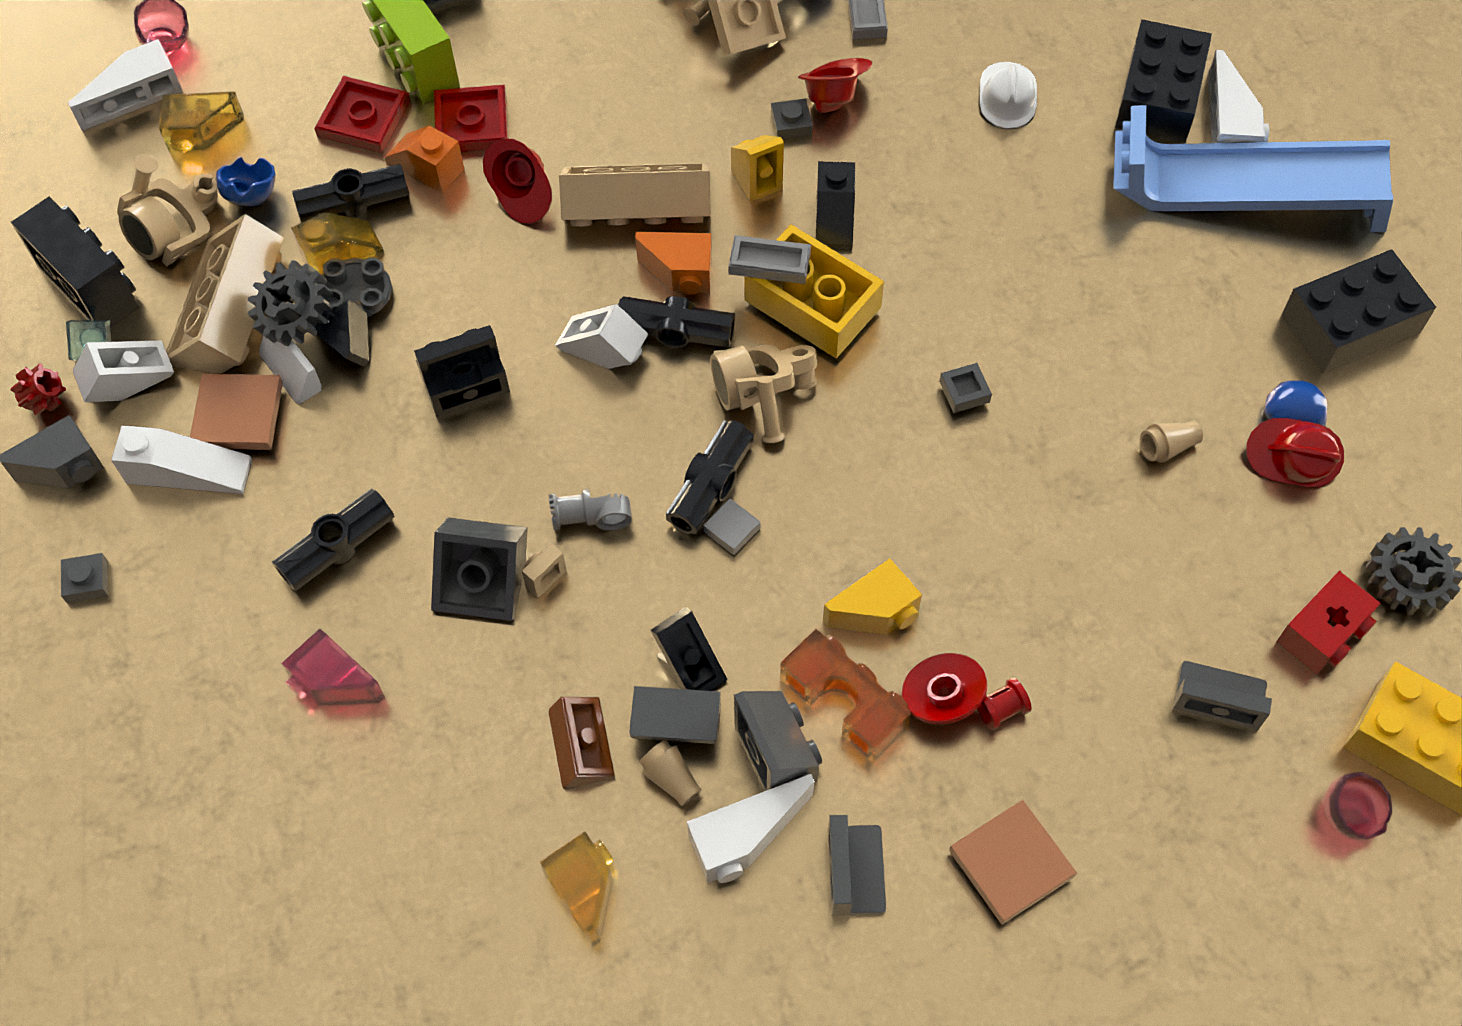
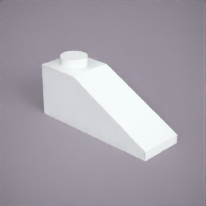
[68,39,183,131]
[1208,50,1269,143]
[111,425,252,494]
[687,774,815,883]

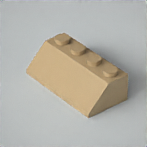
[559,163,711,226]
[166,214,284,374]

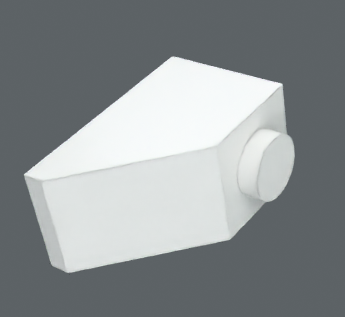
[555,304,648,369]
[72,340,174,402]

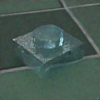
[66,320,111,360]

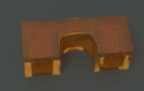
[780,629,911,763]

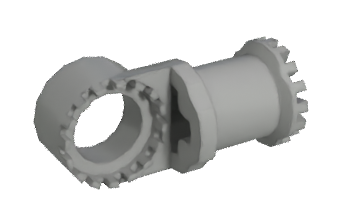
[549,489,632,531]

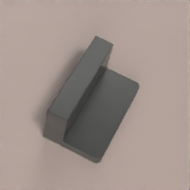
[1173,661,1272,730]
[629,686,721,744]
[828,815,886,916]

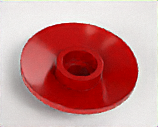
[902,653,988,724]

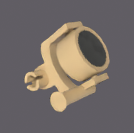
[116,154,218,267]
[710,344,818,443]

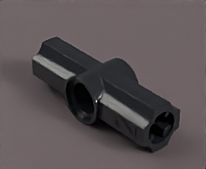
[292,164,409,223]
[618,296,735,348]
[666,420,754,535]
[272,488,395,591]

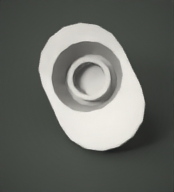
[980,62,1037,129]

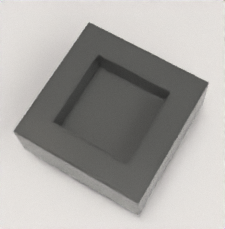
[771,98,813,139]
[939,363,992,413]
[61,553,108,603]

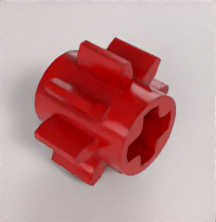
[10,363,66,415]

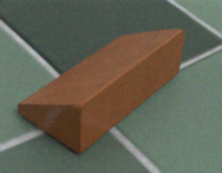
[549,697,615,788]

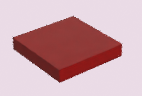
[314,76,410,154]
[434,84,508,152]

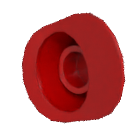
[798,58,872,113]
[483,138,552,224]
[1246,418,1344,487]

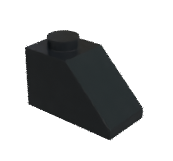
[815,161,855,250]

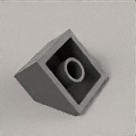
[431,517,528,621]
[734,691,822,791]

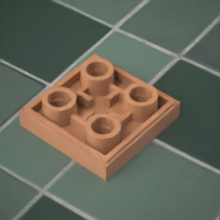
[190,374,283,450]
[949,800,1077,925]

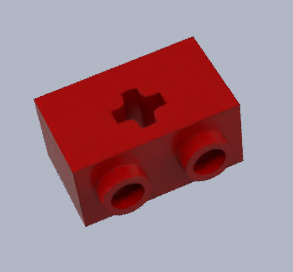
[1276,571,1380,674]

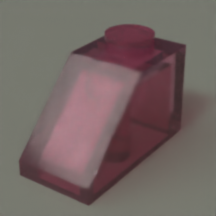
[281,629,385,706]

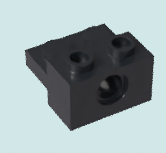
[414,325,510,417]

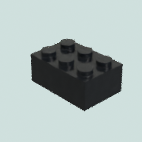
[1115,19,1212,143]
[11,196,139,334]
[1281,249,1436,373]

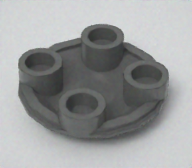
[321,258,392,317]

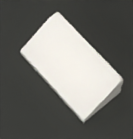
[259,336,322,404]

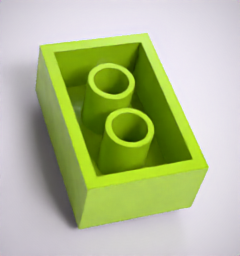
[362,0,460,104]

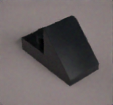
[314,300,370,366]
[650,607,728,691]

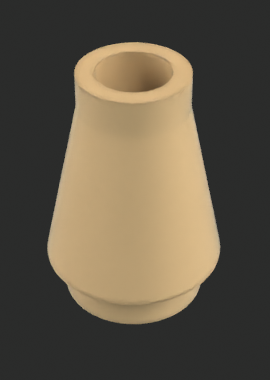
[1140,421,1203,463]
[639,740,702,807]

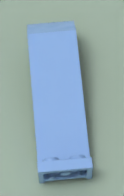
[1113,105,1393,232]

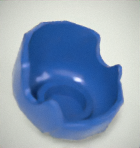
[215,157,276,207]
[1264,380,1328,427]

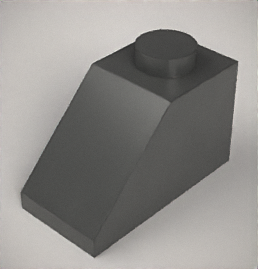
[0,415,104,488]

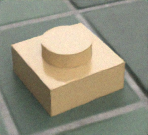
[522,543,567,598]

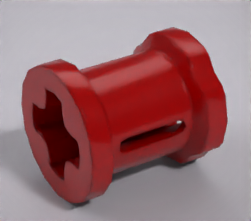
[977,677,1032,731]

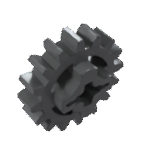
[248,260,333,346]
[1366,527,1462,616]

